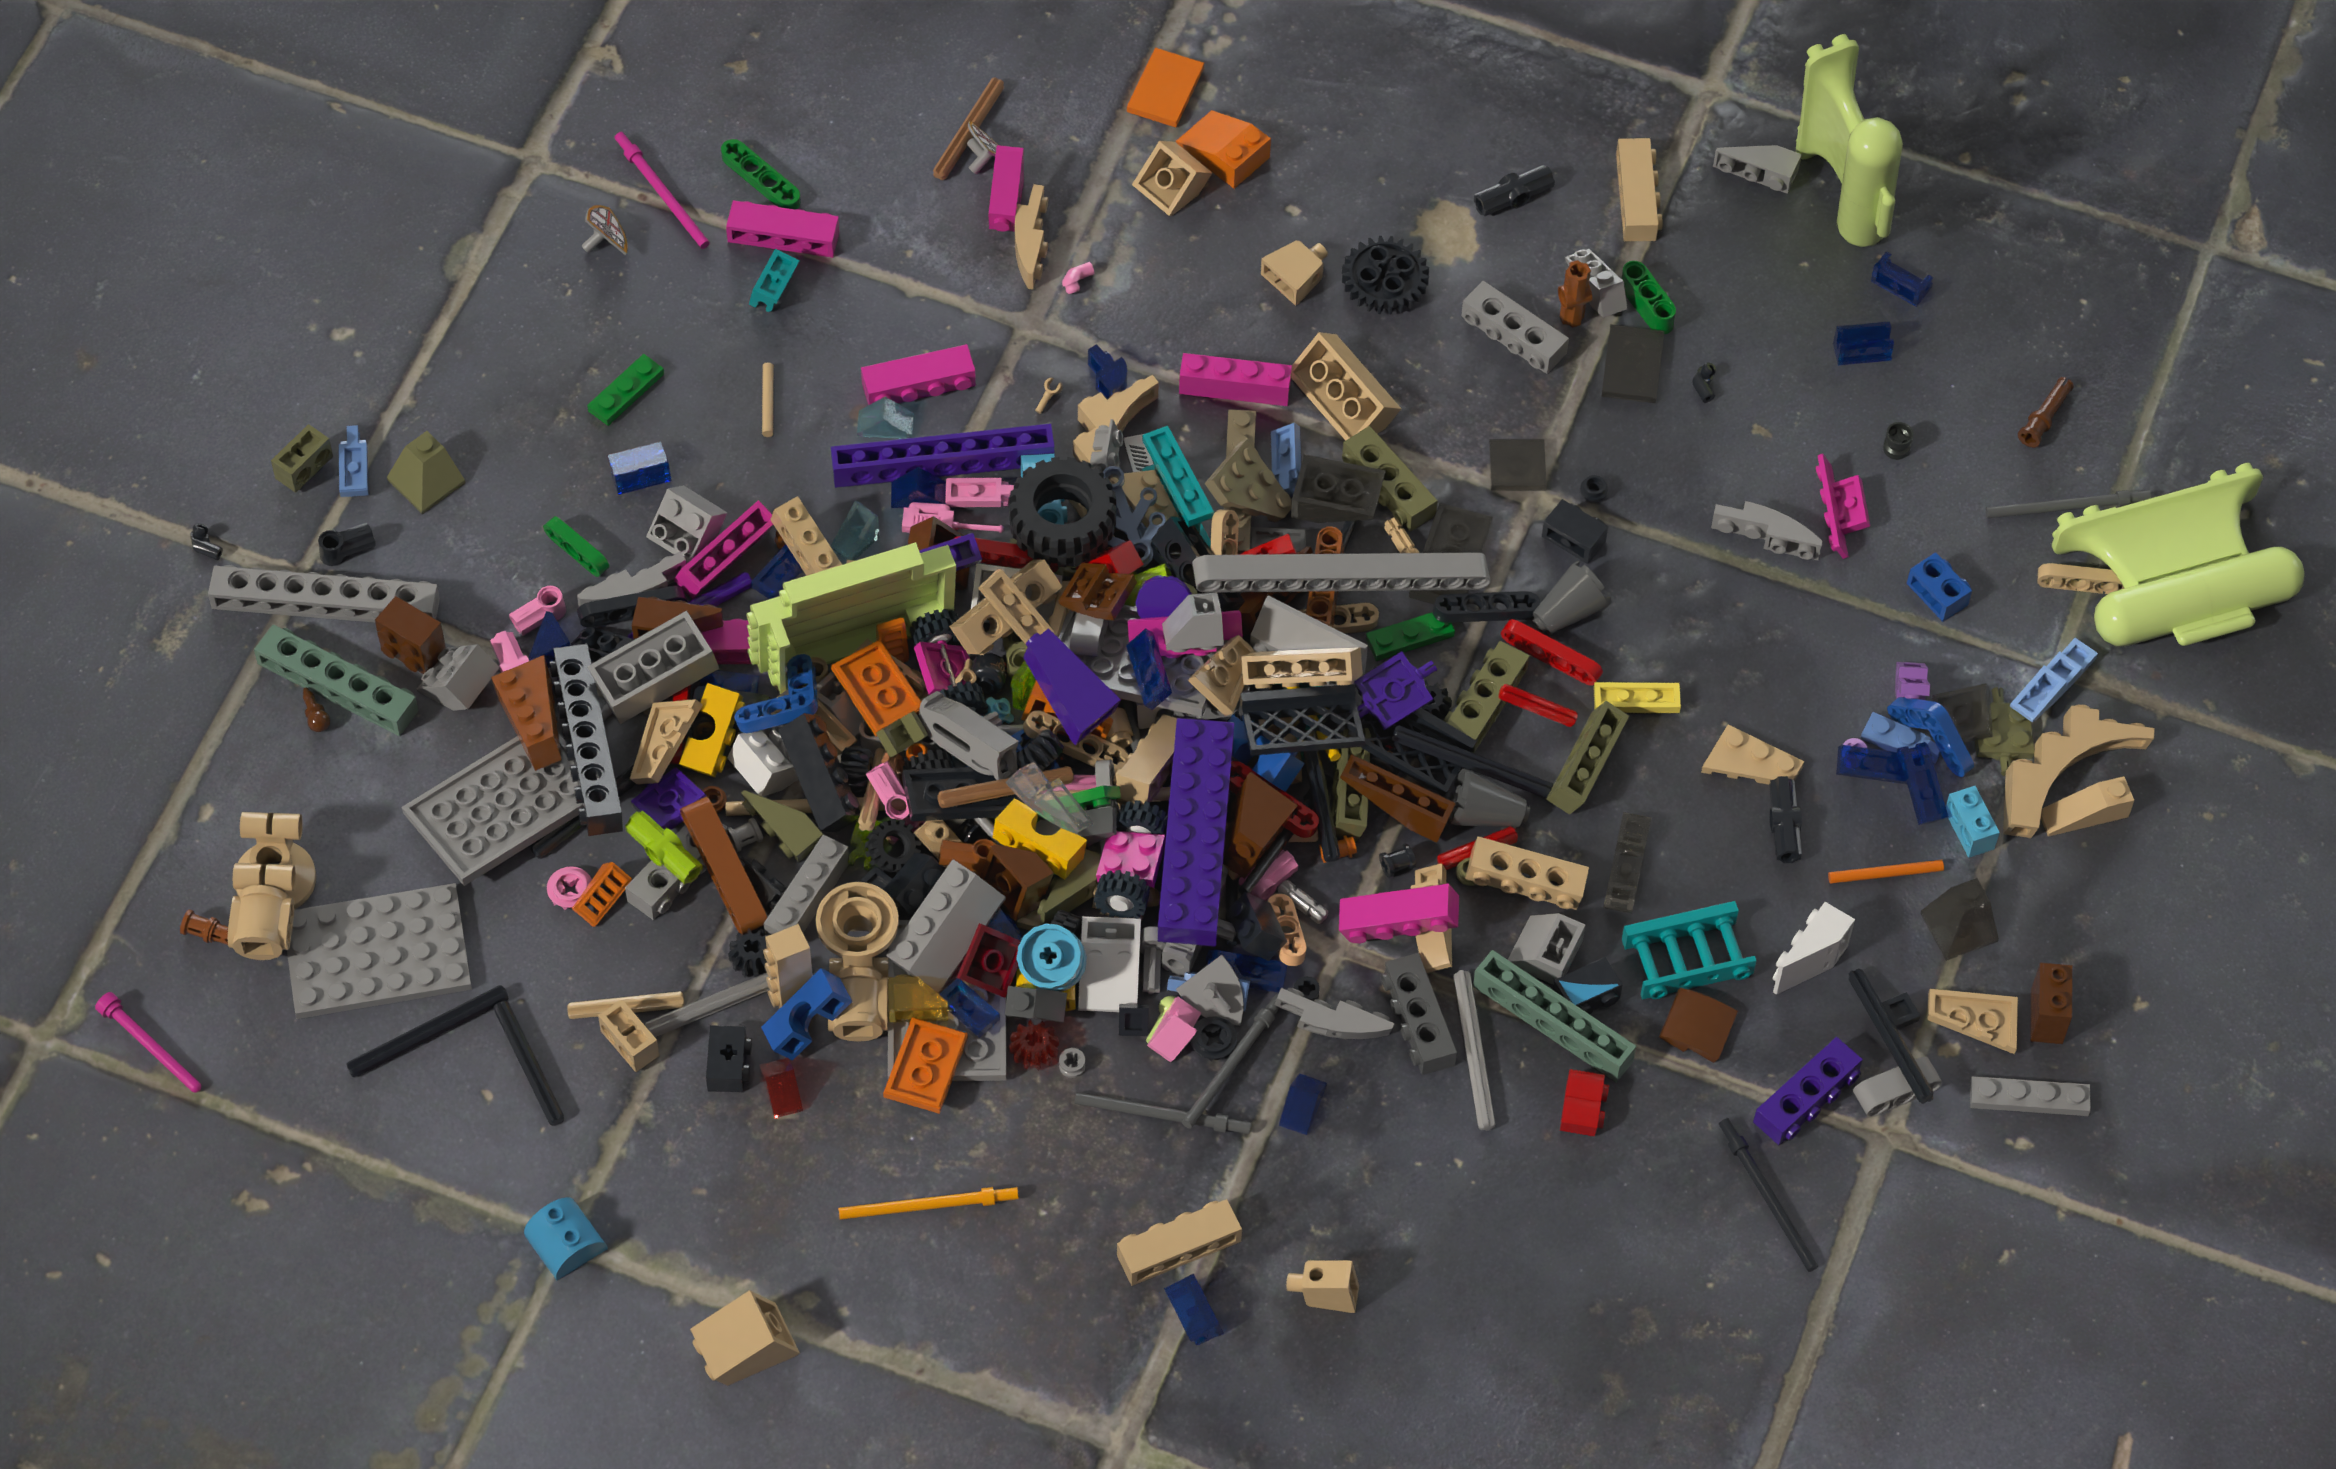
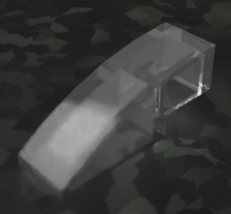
[1005,762,1094,834]

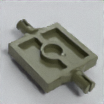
[1971,687,2034,776]

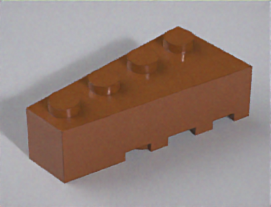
[491,655,562,771]

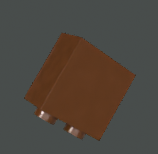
[2030,963,2073,1044]

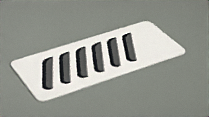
[1124,434,1153,472]

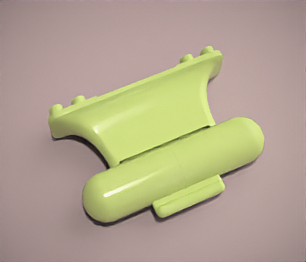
[1796,34,1903,247]
[2052,463,2304,646]

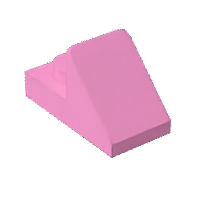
[1147,997,1201,1062]

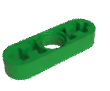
[543,516,610,577]

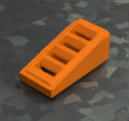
[876,618,909,663]
[572,862,632,927]

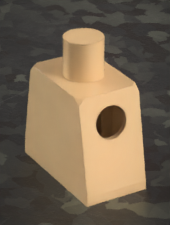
[1261,241,1328,306]
[1287,1260,1359,1313]

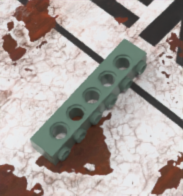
[254,625,419,736]
[1473,950,1636,1083]

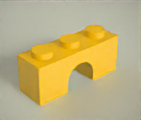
[679,683,745,778]
[992,798,1087,880]

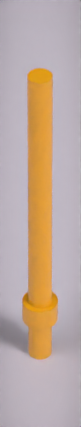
[838,1187,1018,1220]

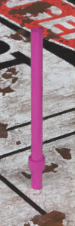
[615,132,710,249]

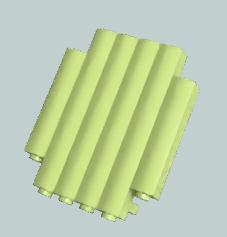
[746,542,956,694]

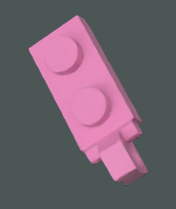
[945,478,1014,507]

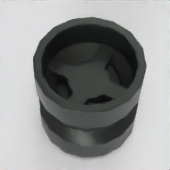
[1883,422,1914,460]

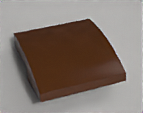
[1058,563,1137,621]
[1659,988,1738,1063]

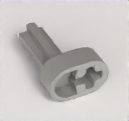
[1140,927,1166,995]

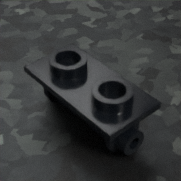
[740,857,787,910]

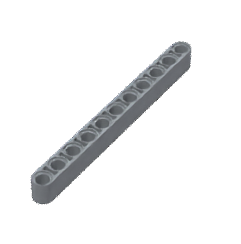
[1192,553,1491,593]

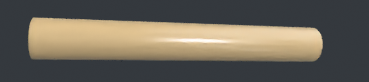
[762,363,774,437]

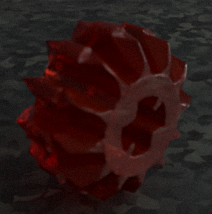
[1009,1019,1059,1071]

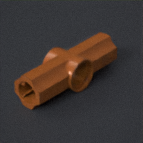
[1558,260,1592,328]
[938,839,995,877]

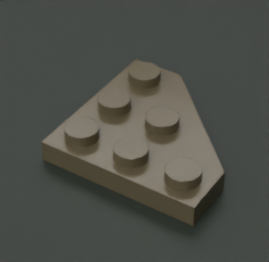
[1204,439,1294,522]

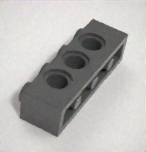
[1381,953,1457,1075]

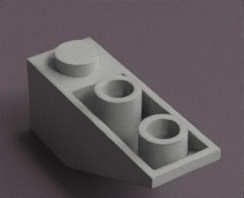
[1713,145,1802,194]
[1565,249,1627,318]

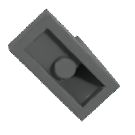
[1005,986,1067,1023]

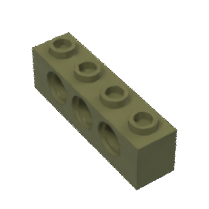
[1342,426,1438,532]
[1444,641,1530,753]
[1546,701,1629,815]
[1331,728,1371,842]

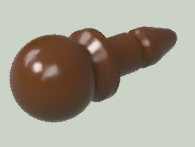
[303,687,330,732]

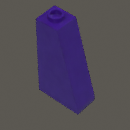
[1023,628,1121,745]

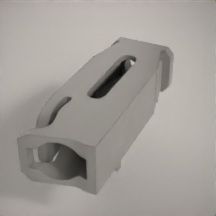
[918,691,1018,780]
[1162,865,1236,976]

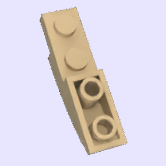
[1015,184,1048,289]
[1411,863,1452,973]

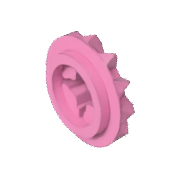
[547,867,592,910]

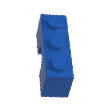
[1228,715,1305,792]
[761,968,853,1061]

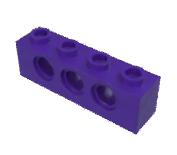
[1753,1037,1863,1145]

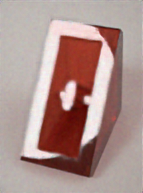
[759,1058,803,1119]

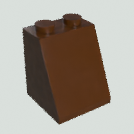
[1223,772,1297,879]

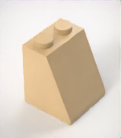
[690,1290,800,1386]

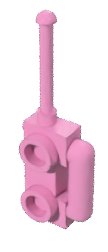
[902,502,1004,533]

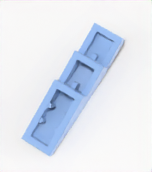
[2010,638,2098,723]

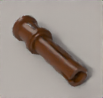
[2018,377,2074,448]

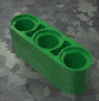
[1621,261,1676,335]

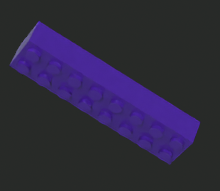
[1158,718,1234,946]

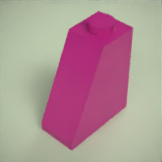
[989,145,1024,232]

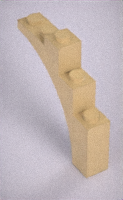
[1073,375,1159,533]
[2003,705,2154,838]

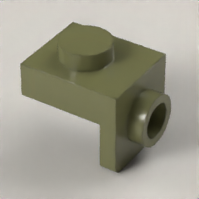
[876,711,928,758]

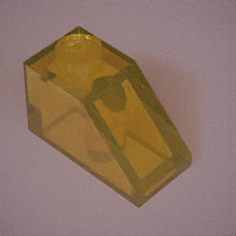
[888,974,948,1022]

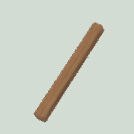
[933,77,1004,180]
[937,767,1074,808]

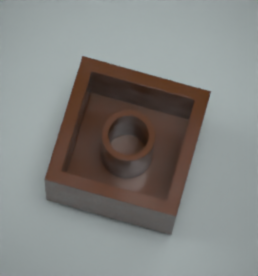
[375,596,446,674]

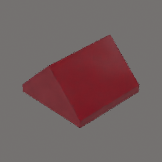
[957,923,1021,998]

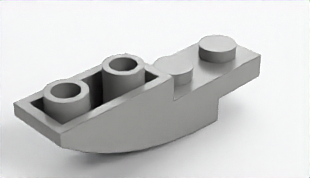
[1711,501,1822,560]
[577,552,686,607]
[1274,988,1394,1039]

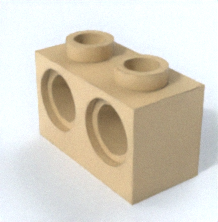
[598,999,659,1072]

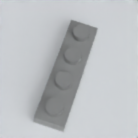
[1970,1076,2090,1116]

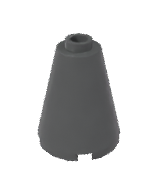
[1532,560,1612,635]
[1448,769,1530,827]

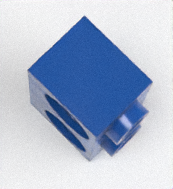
[1907,552,1972,622]

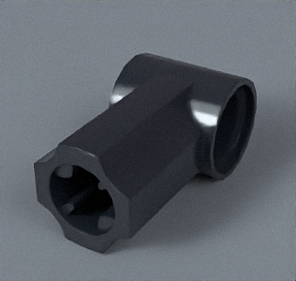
[318,523,376,566]

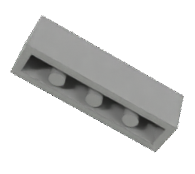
[764,835,849,936]

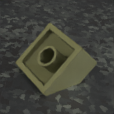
[387,431,465,514]

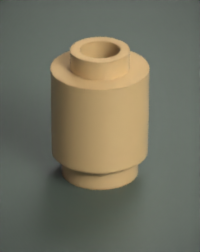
[1105,707,1133,749]

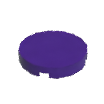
[1136,575,1192,619]

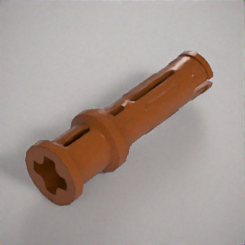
[180,909,228,945]

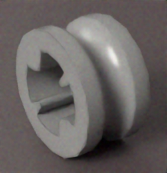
[1059,1048,1085,1078]

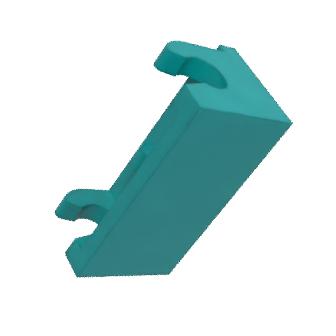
[749,249,800,312]

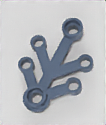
[1087,466,1166,568]

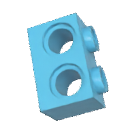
[1945,786,2000,858]

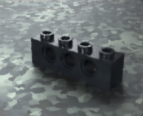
[1152,517,1245,612]

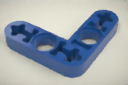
[734,654,818,733]
[1887,697,1974,777]

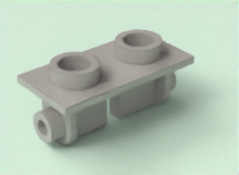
[1090,419,1123,472]

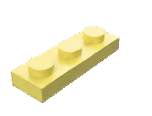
[1594,682,1681,713]

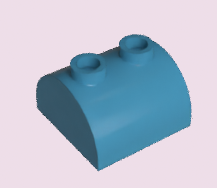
[524,1197,608,1280]

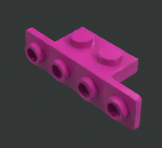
[1816,454,1870,559]
[1128,610,1243,658]

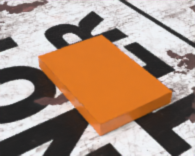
[1127,48,1204,128]
[831,639,922,737]
[883,1017,968,1114]

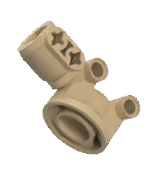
[227,812,316,960]
[816,882,899,1042]

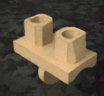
[914,820,962,868]

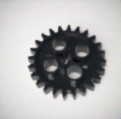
[1342,236,1429,314]

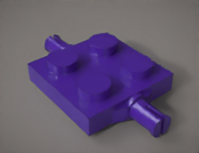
[1349,652,1437,731]
[631,767,706,830]

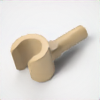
[1035,378,1063,414]
[955,659,976,684]

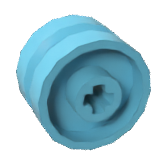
[1017,924,1087,992]

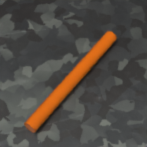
[1828,860,1944,884]

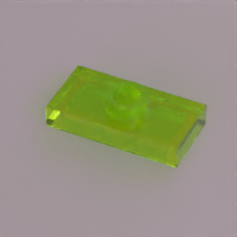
[1011,660,1036,711]

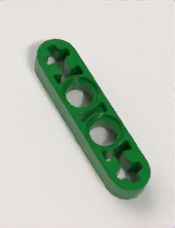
[721,139,801,210]

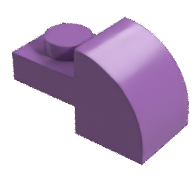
[1895,662,1930,700]

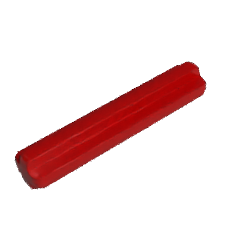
[1498,684,1578,727]
[1437,827,1518,870]

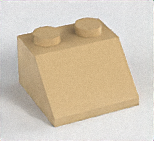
[1132,141,1212,216]

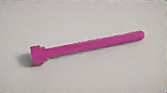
[95,992,201,1093]

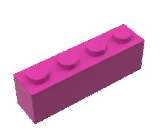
[726,200,840,258]
[861,344,976,409]
[1179,353,1292,406]
[674,500,774,600]
[701,619,752,664]
[1339,884,1459,943]

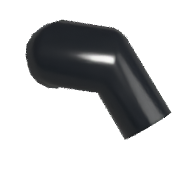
[1692,362,1716,403]
[190,523,223,560]

